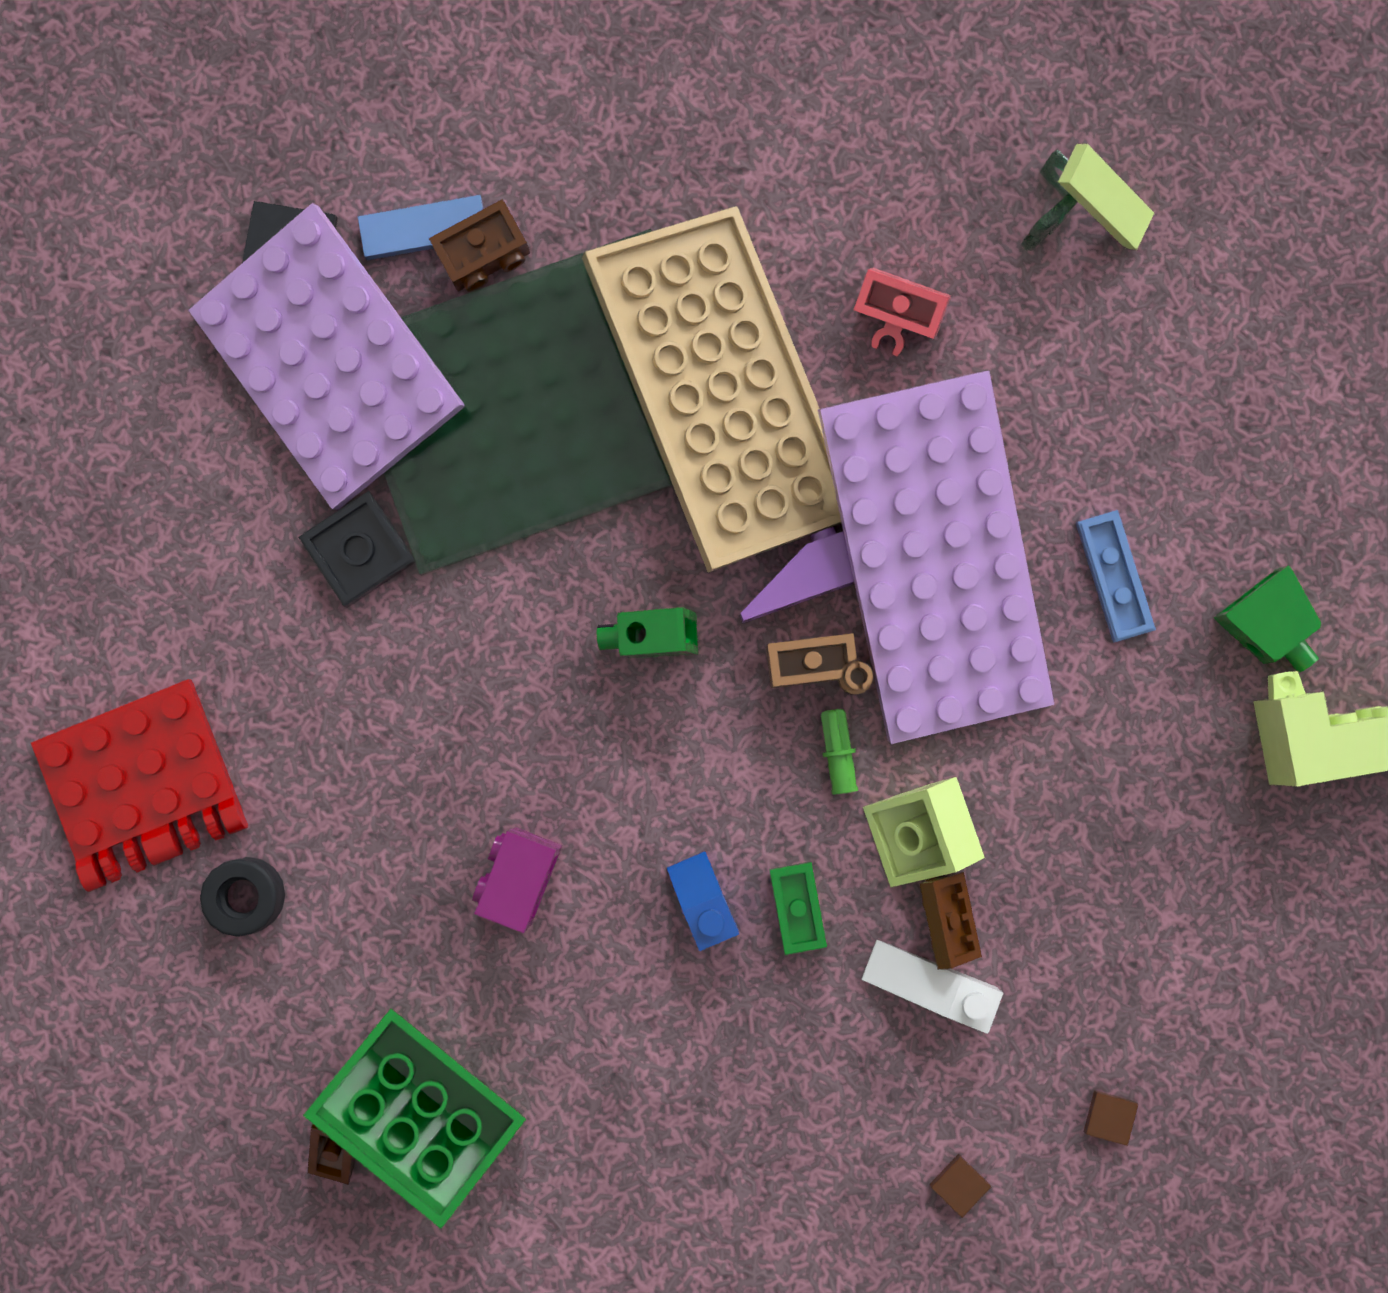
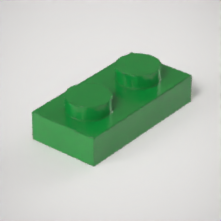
[769,861,827,955]

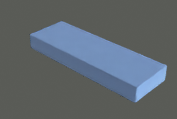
[358,195,484,260]
[1076,510,1156,643]

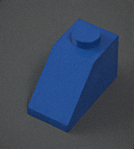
[667,851,739,951]

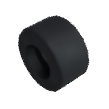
[200,857,285,937]

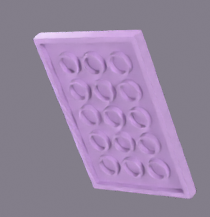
[188,203,465,510]

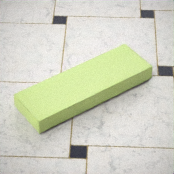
[1058,144,1154,250]

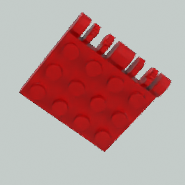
[31,679,248,892]

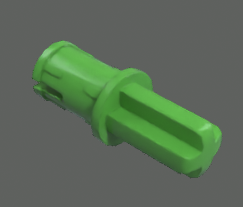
[821,709,858,794]

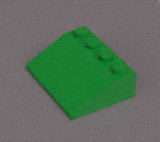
[303,1009,526,1229]

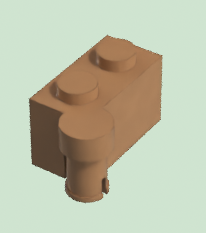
[766,633,873,695]

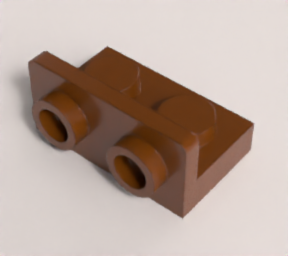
[429,199,530,292]
[920,872,982,970]

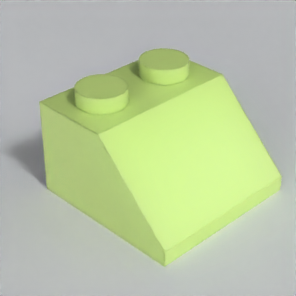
[863,777,985,887]

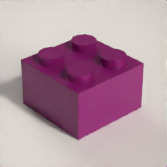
[472,827,563,933]

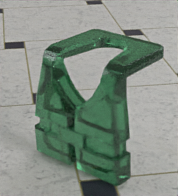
[1020,149,1078,251]

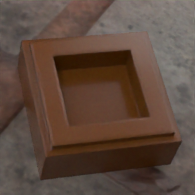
[1083,1090,1139,1146]
[930,1154,992,1218]

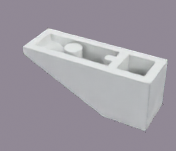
[862,940,1003,1034]

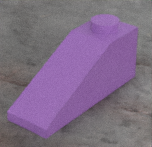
[740,527,854,624]

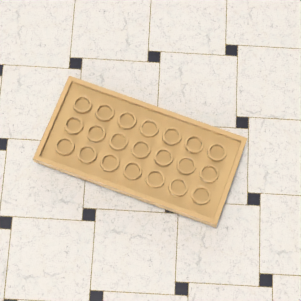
[582,206,842,573]

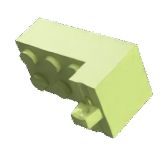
[1254,671,1388,786]

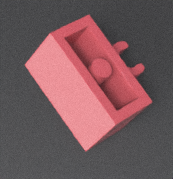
[854,268,951,356]

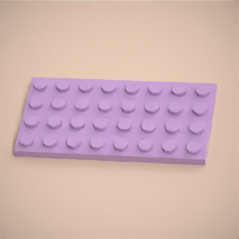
[818,371,1054,744]

